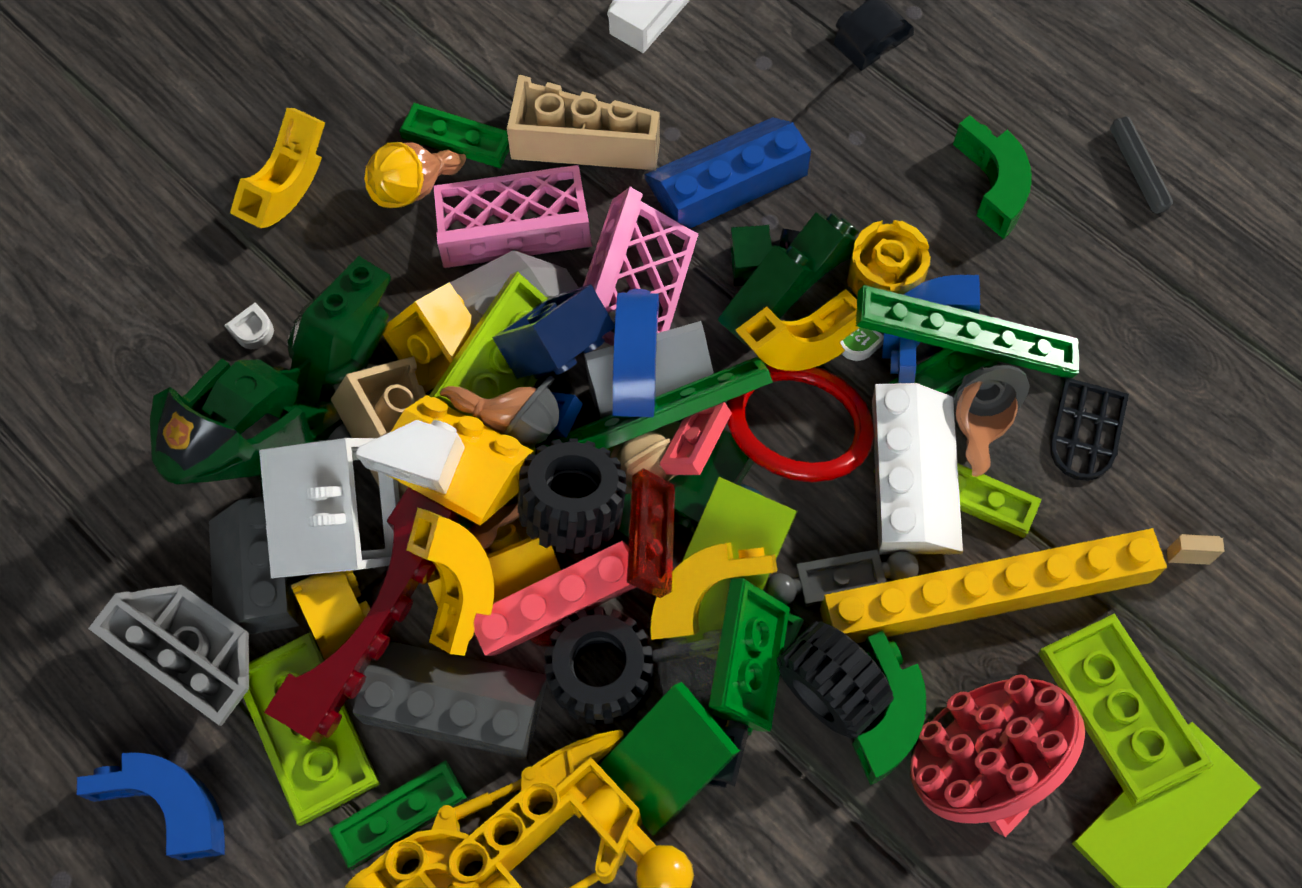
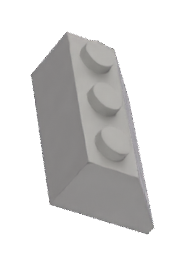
[584,321,714,419]

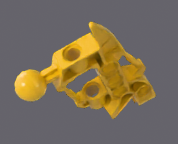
[345,730,694,888]

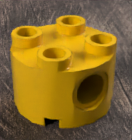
[847,220,931,295]
[291,570,370,660]

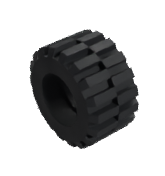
[518,438,627,553]
[544,607,653,725]
[777,621,894,739]

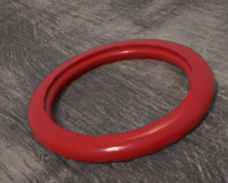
[726,364,874,483]

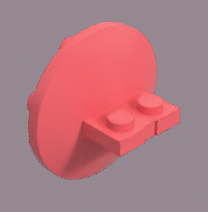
[910,674,1085,837]

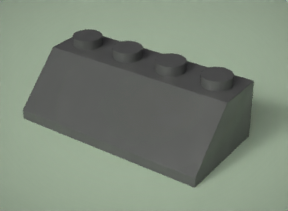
[352,641,548,760]

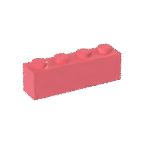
[474,541,645,657]

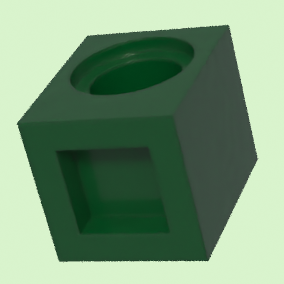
[730,225,772,286]

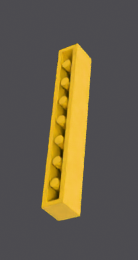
[820,528,1167,643]

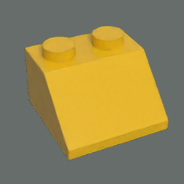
[383,282,471,393]

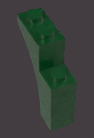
[717,212,860,345]
[578,429,754,559]

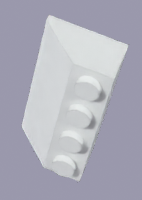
[872,383,963,555]

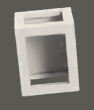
[259,438,400,578]

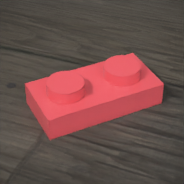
[660,402,732,475]

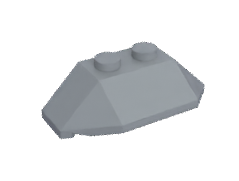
[450,250,579,336]
[88,585,249,726]

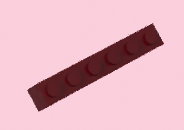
[264,487,459,744]

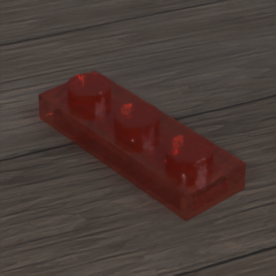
[627,468,675,598]

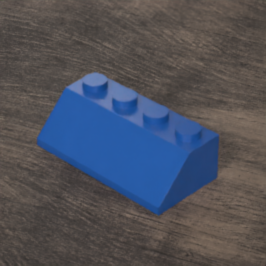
[644,117,811,229]

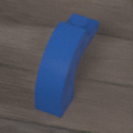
[882,275,980,383]
[613,289,659,417]
[77,753,225,861]

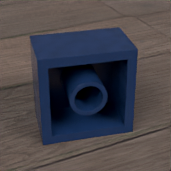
[492,284,615,379]

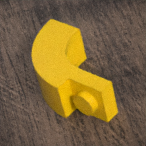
[230,108,325,228]
[735,289,860,371]
[407,508,494,656]
[651,542,777,640]

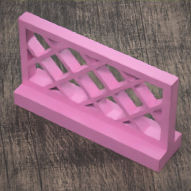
[433,165,592,268]
[583,187,698,346]

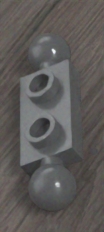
[763,549,919,608]

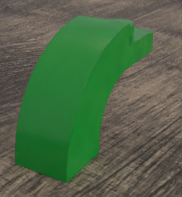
[953,115,1032,239]
[852,631,926,785]

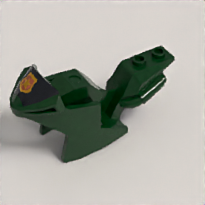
[150,256,391,497]

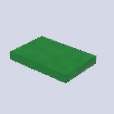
[709,578,790,732]
[599,681,740,836]

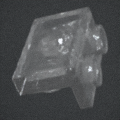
[652,629,722,701]

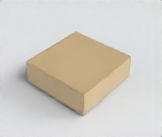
[1167,534,1224,565]

